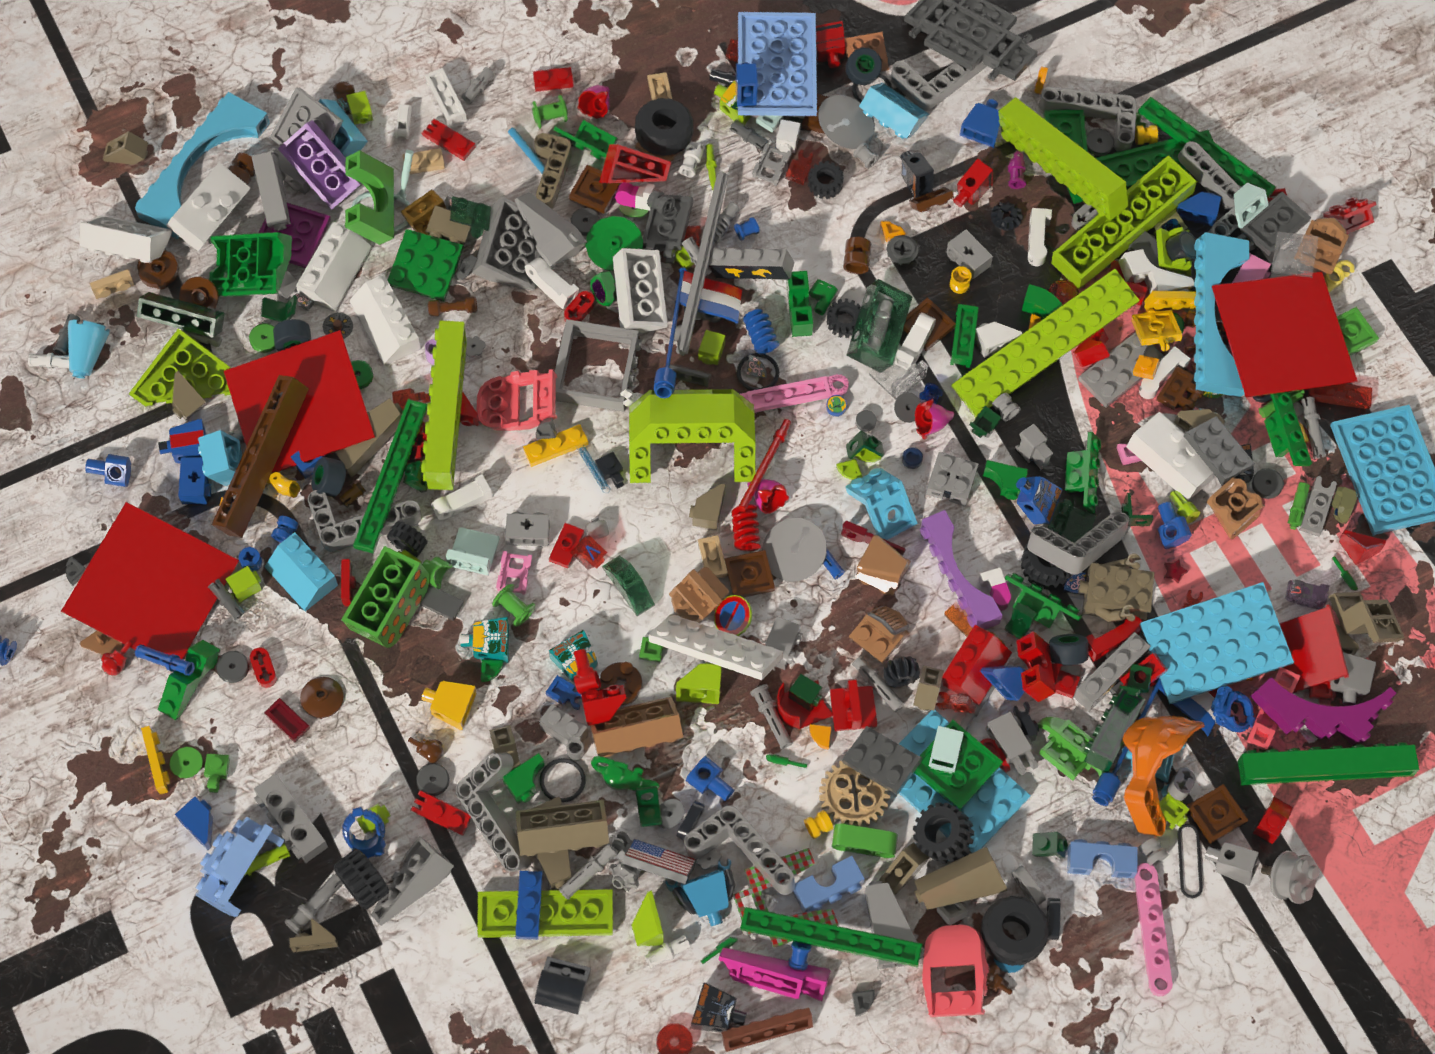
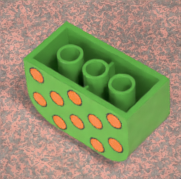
[341,546,429,648]

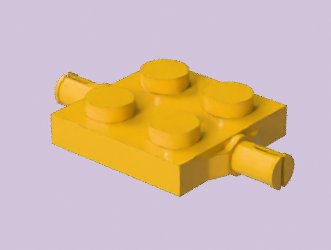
[1132,305,1182,351]

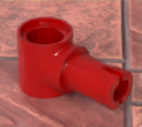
[573,649,601,694]

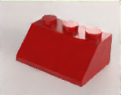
[942,625,1012,706]

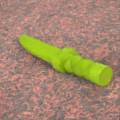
[705,144,717,190]

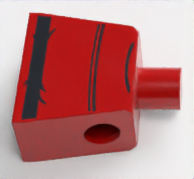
[816,21,845,68]
[953,159,993,207]

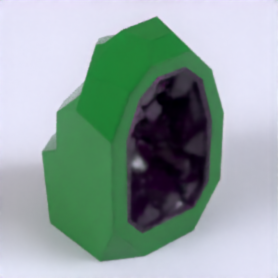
[591,271,616,307]

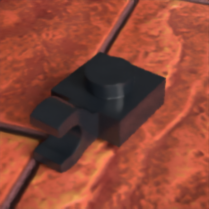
[595,452,625,489]
[1013,701,1039,742]

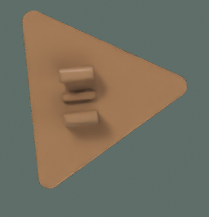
[80,631,123,655]

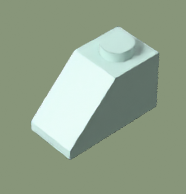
[1234,183,1269,229]

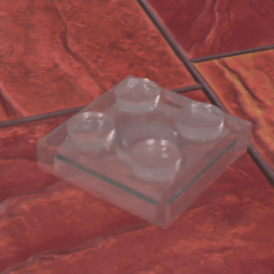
[1271,232,1319,278]

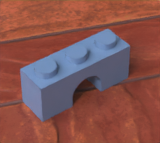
[1067,839,1138,879]
[793,856,865,913]

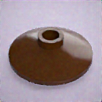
[179,277,219,310]
[300,677,344,718]

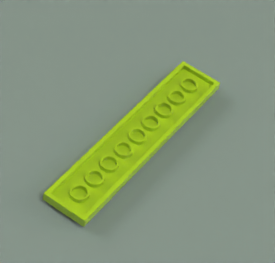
[951,269,1140,418]

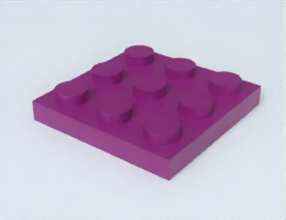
[258,202,331,268]

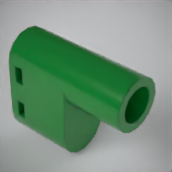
[809,279,838,316]

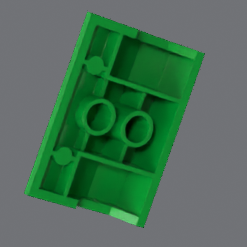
[209,232,292,297]

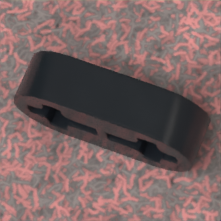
[676,800,706,840]
[1046,898,1060,940]

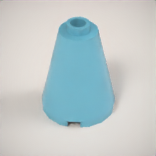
[68,320,110,379]

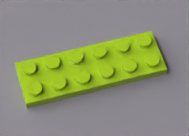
[477,889,613,938]

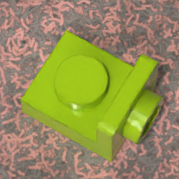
[1159,792,1190,830]

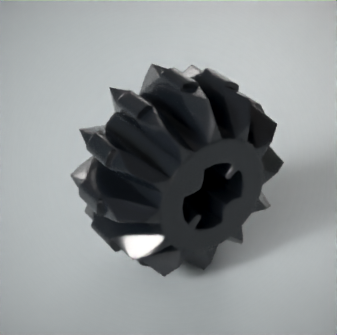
[883,656,920,688]

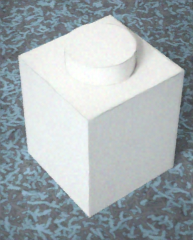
[776,120,800,153]

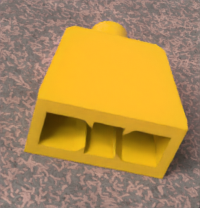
[422,681,477,730]

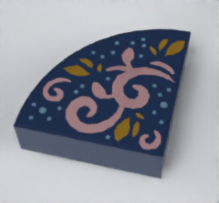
[1063,573,1087,595]

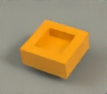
[1133,355,1160,380]

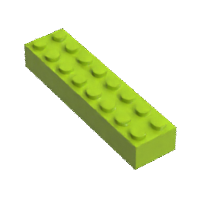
[998,97,1128,221]
[1051,156,1197,290]
[421,321,467,490]

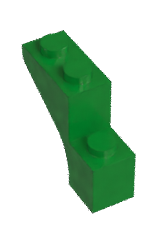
[158,640,221,720]

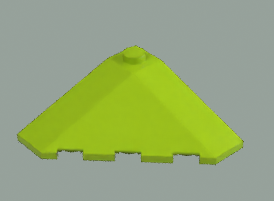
[129,328,231,406]

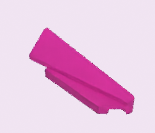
[719,948,831,1001]

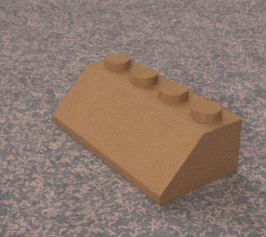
[590,696,683,757]

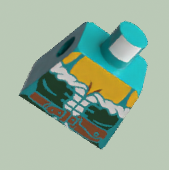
[460,617,509,663]
[549,630,598,681]

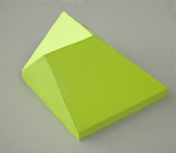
[632,891,663,946]

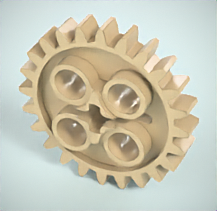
[819,761,890,827]

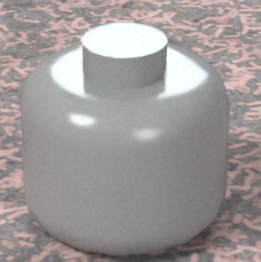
[586,518,609,540]

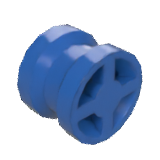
[239,547,262,572]

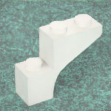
[1118,249,1194,293]

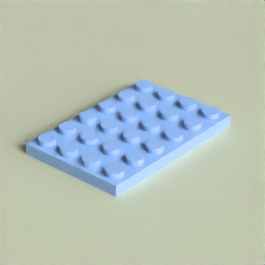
[738,12,817,116]

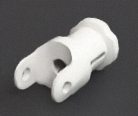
[679,143,704,178]

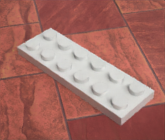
[649,614,783,680]

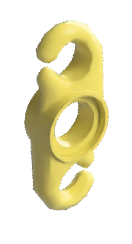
[1324,260,1355,292]

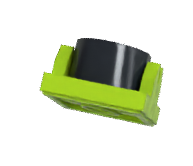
[1156,227,1196,277]

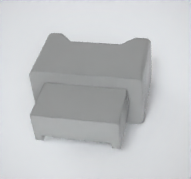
[1015,424,1053,470]

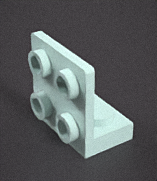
[446,527,500,576]

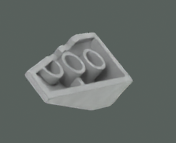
[515,192,587,267]
[371,836,454,926]

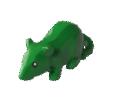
[591,756,660,794]

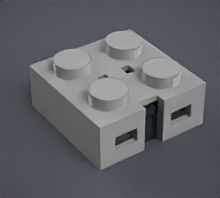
[926,452,979,506]

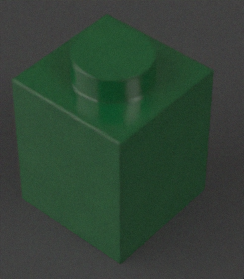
[788,674,823,711]

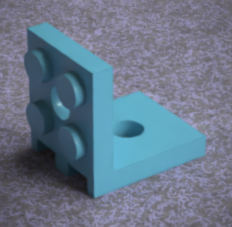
[845,468,918,540]

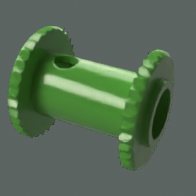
[532,95,568,128]
[492,584,535,626]

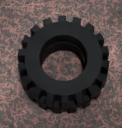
[1021,532,1072,589]
[913,802,974,863]
[333,848,389,910]

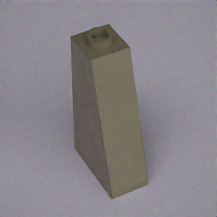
[335,398,403,477]
[531,797,572,890]
[914,846,1007,910]

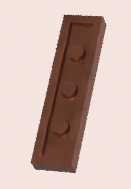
[721,1007,813,1052]

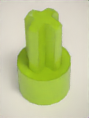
[1169,490,1200,524]

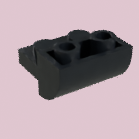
[534,956,591,1015]

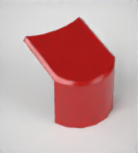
[777,680,832,729]

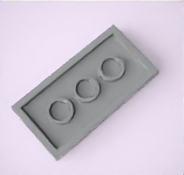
[1078,332,1165,408]

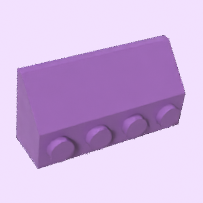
[278,120,362,210]

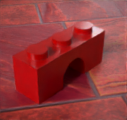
[1016,631,1056,702]

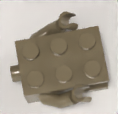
[1078,553,1154,622]

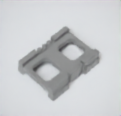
[752,143,792,186]

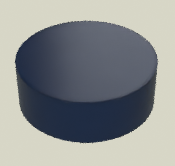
[902,447,923,469]

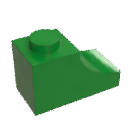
[983,460,1028,500]
[502,753,545,804]

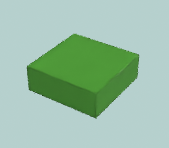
[639,637,663,662]

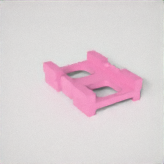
[496,551,532,595]

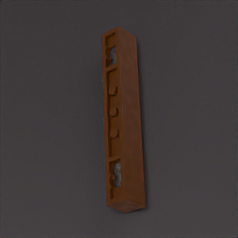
[211,375,309,538]

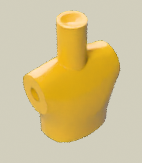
[267,472,300,498]

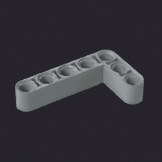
[891,59,987,111]
[1039,87,1137,152]
[1178,142,1240,237]
[308,490,422,552]
[1027,512,1129,574]
[456,753,531,872]
[684,806,795,895]

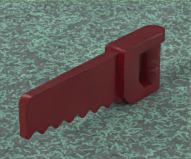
[841,521,906,556]

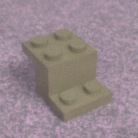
[1329,592,1405,643]

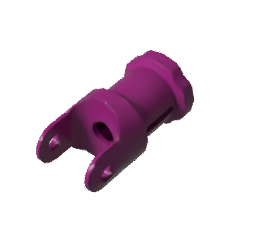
[1008,151,1026,189]

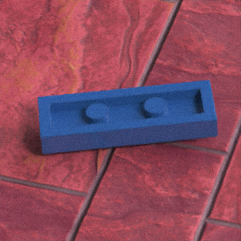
[515,871,543,940]

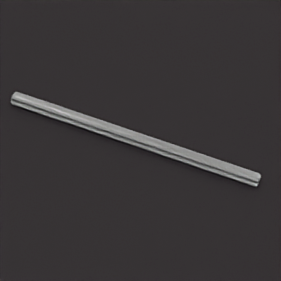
[676,171,728,356]

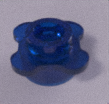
[919,383,943,404]

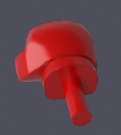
[101,642,132,676]

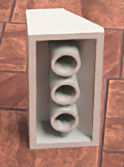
[80,215,172,263]
[296,221,372,311]
[613,248,668,334]
[349,274,421,366]

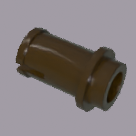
[339,482,366,508]

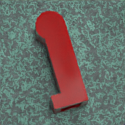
[1086,616,1142,661]

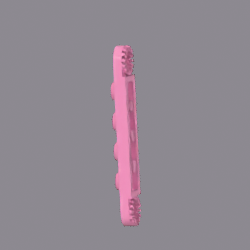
[740,374,849,413]
[1134,863,1173,997]

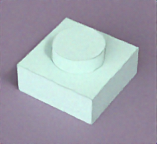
[756,115,783,133]

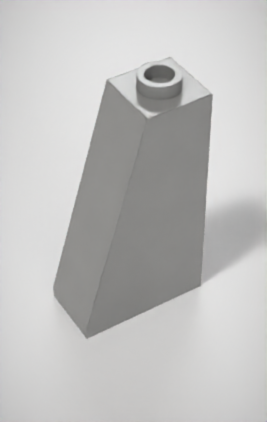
[252,151,291,231]
[864,881,924,970]

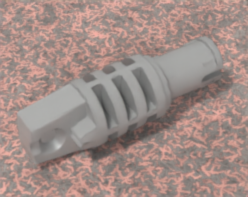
[701,202,740,245]

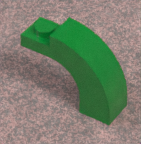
[1022,284,1063,319]

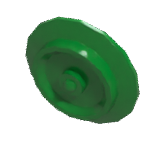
[585,216,643,271]

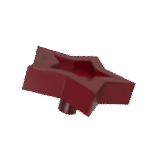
[1164,560,1188,583]

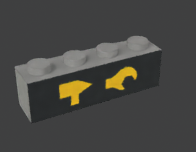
[708,248,795,280]
[1074,632,1151,711]

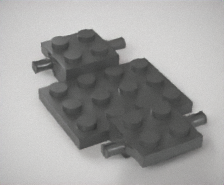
[904,0,1038,81]

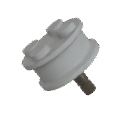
[1261,851,1320,904]

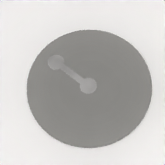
[818,95,874,149]
[762,518,827,582]

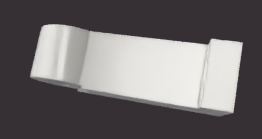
[1028,208,1052,266]
[525,257,579,309]
[895,313,936,371]
[1139,346,1190,399]
[431,474,492,520]

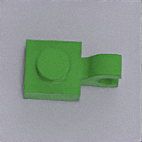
[204,754,230,793]

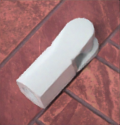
[395,104,412,139]

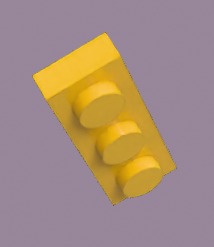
[1144,291,1196,310]
[523,424,589,467]
[141,726,170,795]

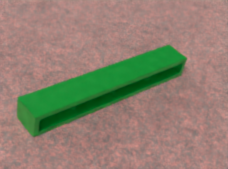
[1238,742,1419,785]

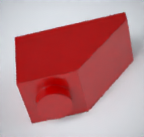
[1253,796,1293,844]

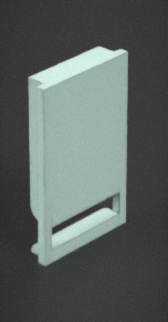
[929,726,964,773]

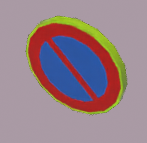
[714,595,752,636]

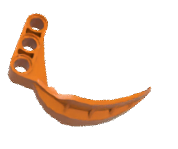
[1123,716,1205,837]

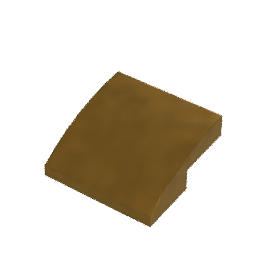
[401,189,446,235]

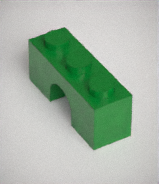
[786,271,813,337]

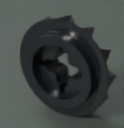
[991,201,1023,230]

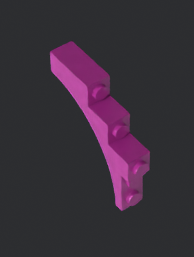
[1250,677,1396,746]

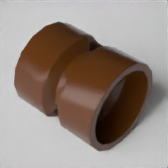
[228,152,255,185]
[843,237,872,274]

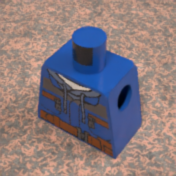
[1016,477,1062,524]

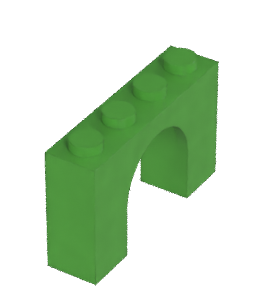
[345,150,394,245]

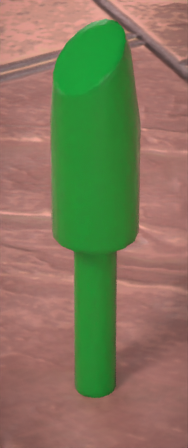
[1332,556,1358,591]
[766,754,807,768]
[701,937,738,964]

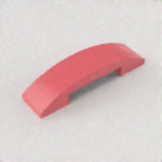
[1246,668,1300,751]

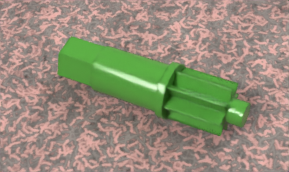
[1258,390,1305,418]
[1288,482,1310,530]

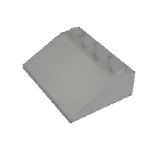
[472,196,544,291]

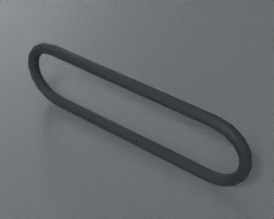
[1177,824,1203,899]

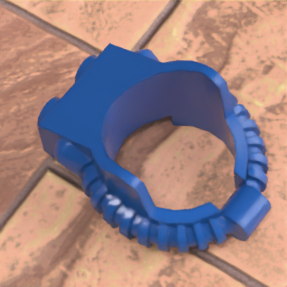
[1211,686,1256,733]
[342,806,386,859]

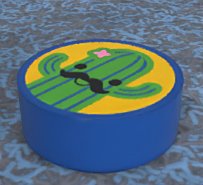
[826,395,847,417]

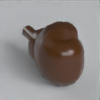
[333,81,355,115]
[408,737,444,763]
[987,963,1013,995]

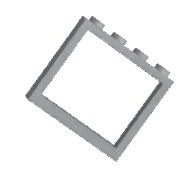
[555,319,642,412]

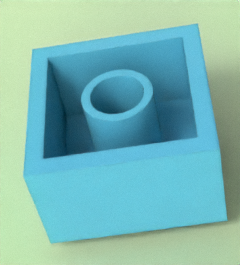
[198,430,242,486]

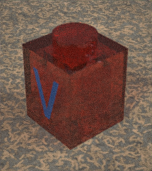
[570,535,607,570]

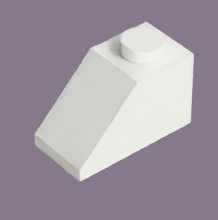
[975,322,1022,358]

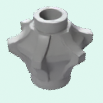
[609,862,641,891]

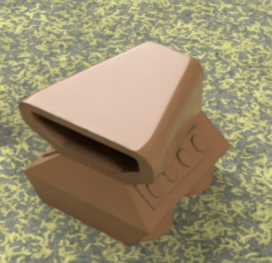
[1206,477,1265,540]
[855,534,911,595]

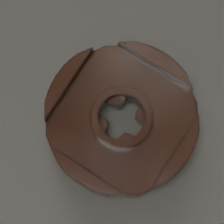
[137,250,179,290]
[600,662,642,706]

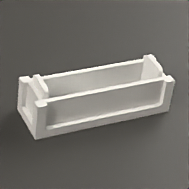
[425,68,467,128]

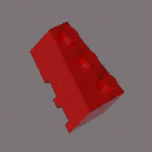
[599,144,671,183]

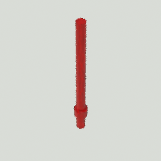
[738,419,791,512]

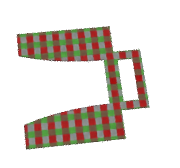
[733,848,839,948]

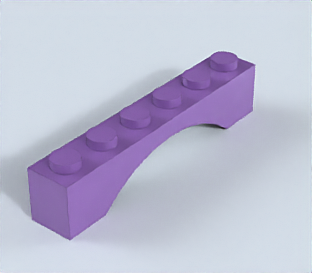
[920,510,1002,630]

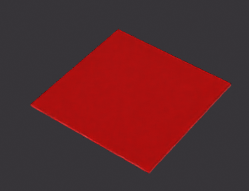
[1211,272,1358,397]
[224,330,375,473]
[61,502,239,659]

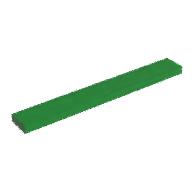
[1138,97,1276,198]
[353,399,428,554]
[740,907,922,967]

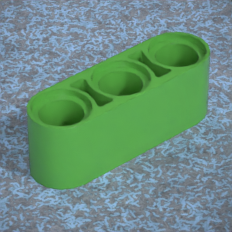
[831,824,898,858]

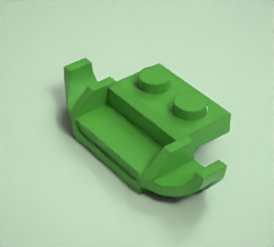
[1037,717,1109,781]

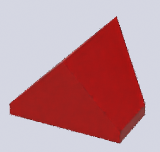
[1339,530,1386,565]

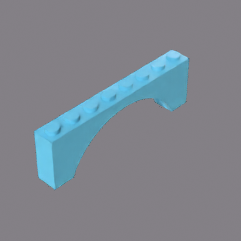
[135,92,270,240]
[1194,232,1249,397]

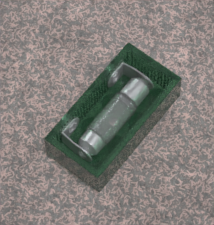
[846,279,913,373]

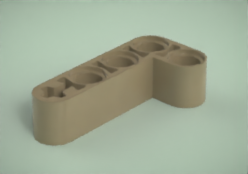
[534,133,572,209]

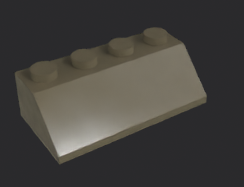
[515,800,609,856]

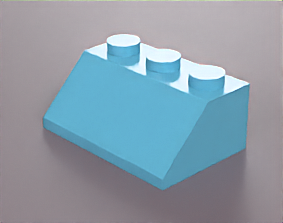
[859,82,929,139]
[318,98,368,158]
[265,532,338,611]

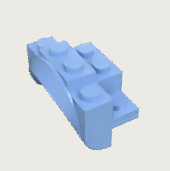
[195,817,284,917]

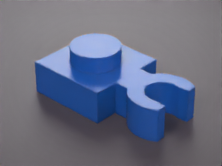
[545,675,582,710]

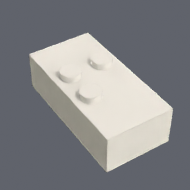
[166,162,251,251]
[1126,412,1215,501]

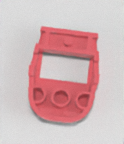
[477,369,557,431]
[922,925,989,1017]

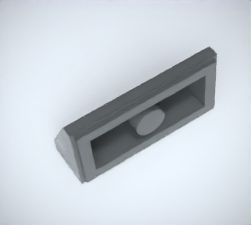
[669,364,711,387]

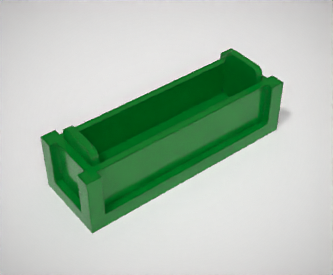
[950,304,978,368]

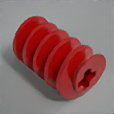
[731,504,761,552]

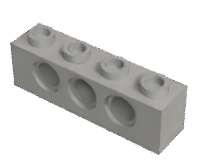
[254,773,328,863]

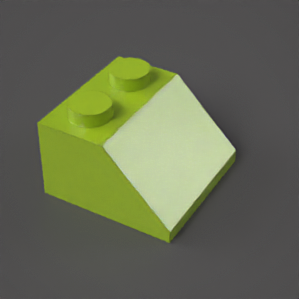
[676,662,721,704]

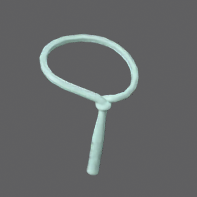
[351,150,414,232]

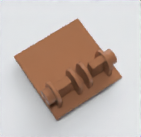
[845,32,889,72]

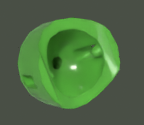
[422,557,453,589]

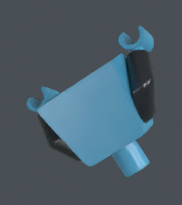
[665,859,736,926]

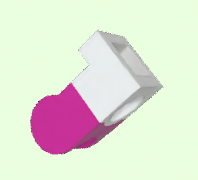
[615,183,655,210]
[979,567,1011,611]

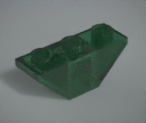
[602,555,655,616]

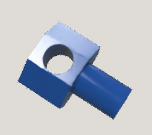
[85,454,131,487]
[1157,502,1192,549]
[685,756,735,801]

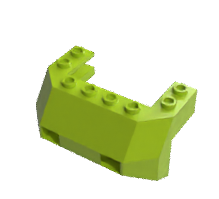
[629,389,755,483]

